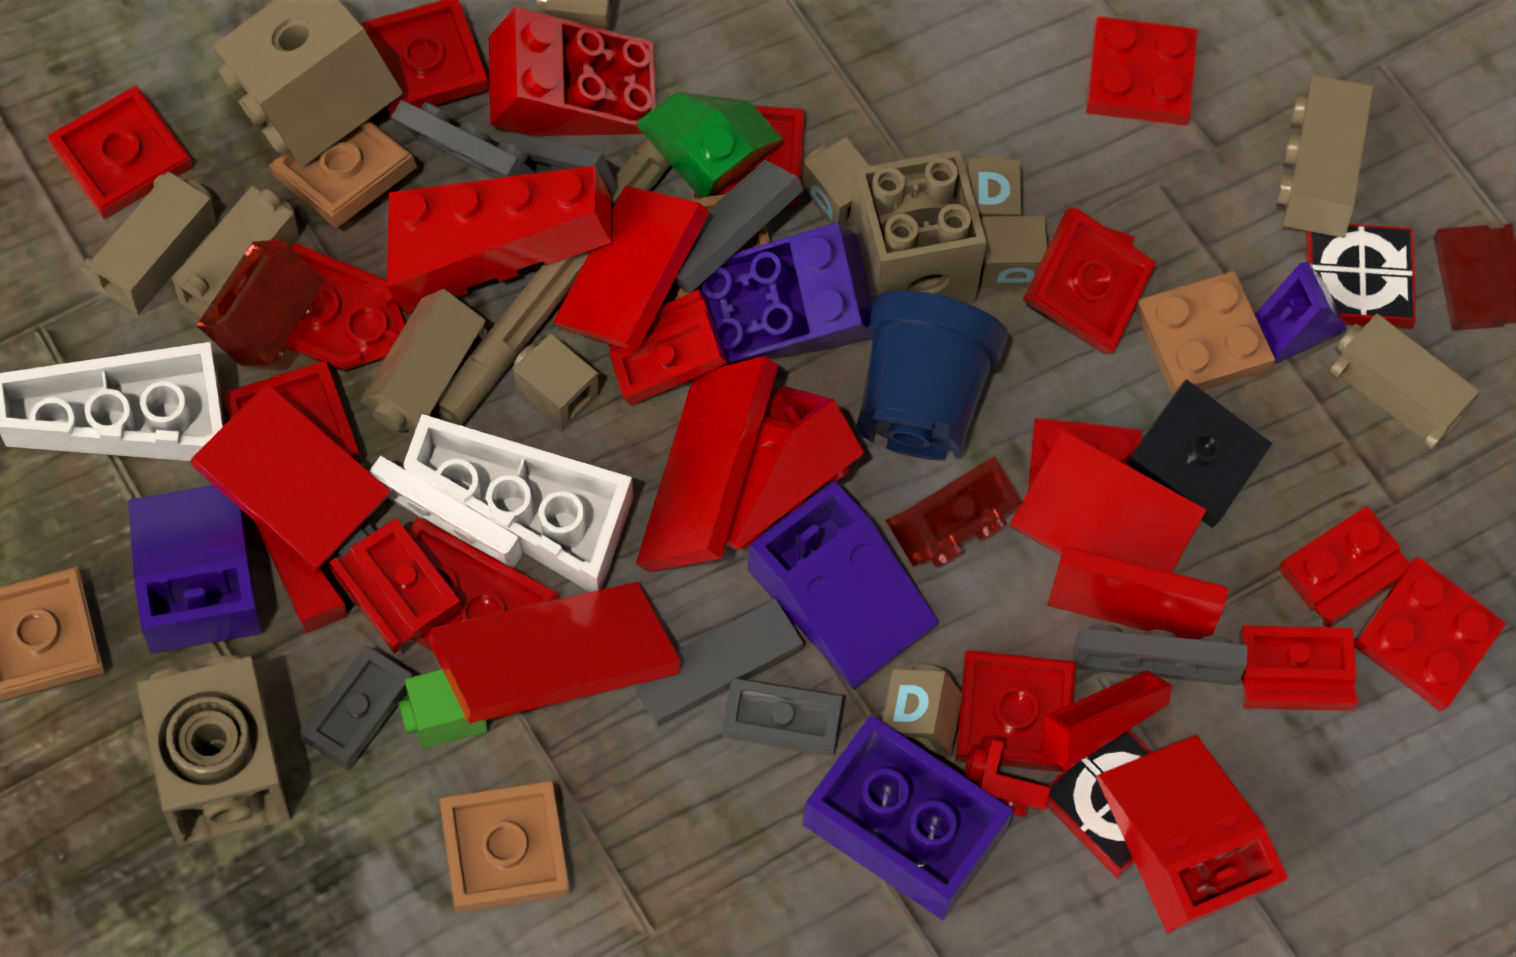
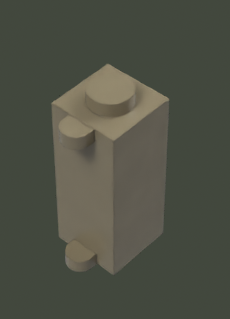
[80,171,217,315]
[172,186,299,330]
[359,289,488,434]
[1329,313,1480,450]

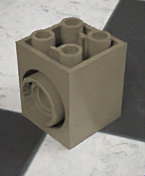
[212,0,403,167]
[849,149,987,304]
[137,655,290,847]

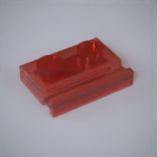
[1433,223,1516,331]

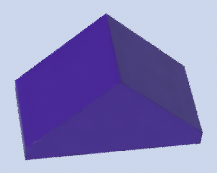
[1255,262,1347,363]

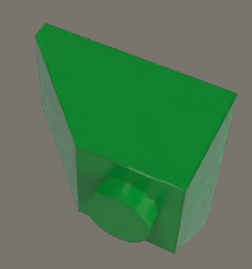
[636,92,783,198]

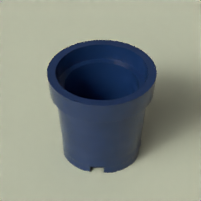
[856,291,1009,460]

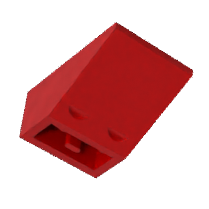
[489,7,656,137]
[726,385,864,550]
[1096,735,1289,934]

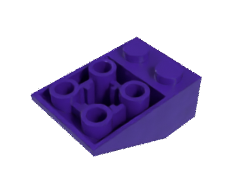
[695,222,872,368]
[747,480,939,690]
[128,485,262,654]

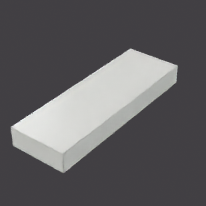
[370,455,523,569]

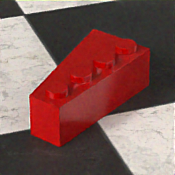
[386,165,611,315]

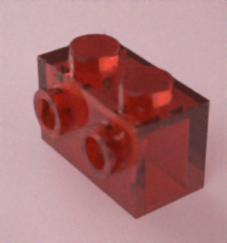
[196,239,325,366]
[885,456,1023,568]

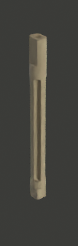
[433,138,670,426]

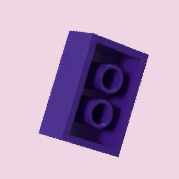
[802,715,1013,921]

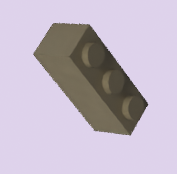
[1277,75,1373,238]

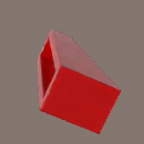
[255,522,347,634]
[1042,670,1172,770]

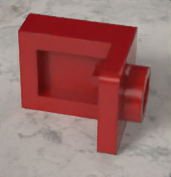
[964,737,1050,818]

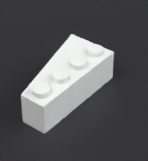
[0,342,225,461]
[403,414,633,592]

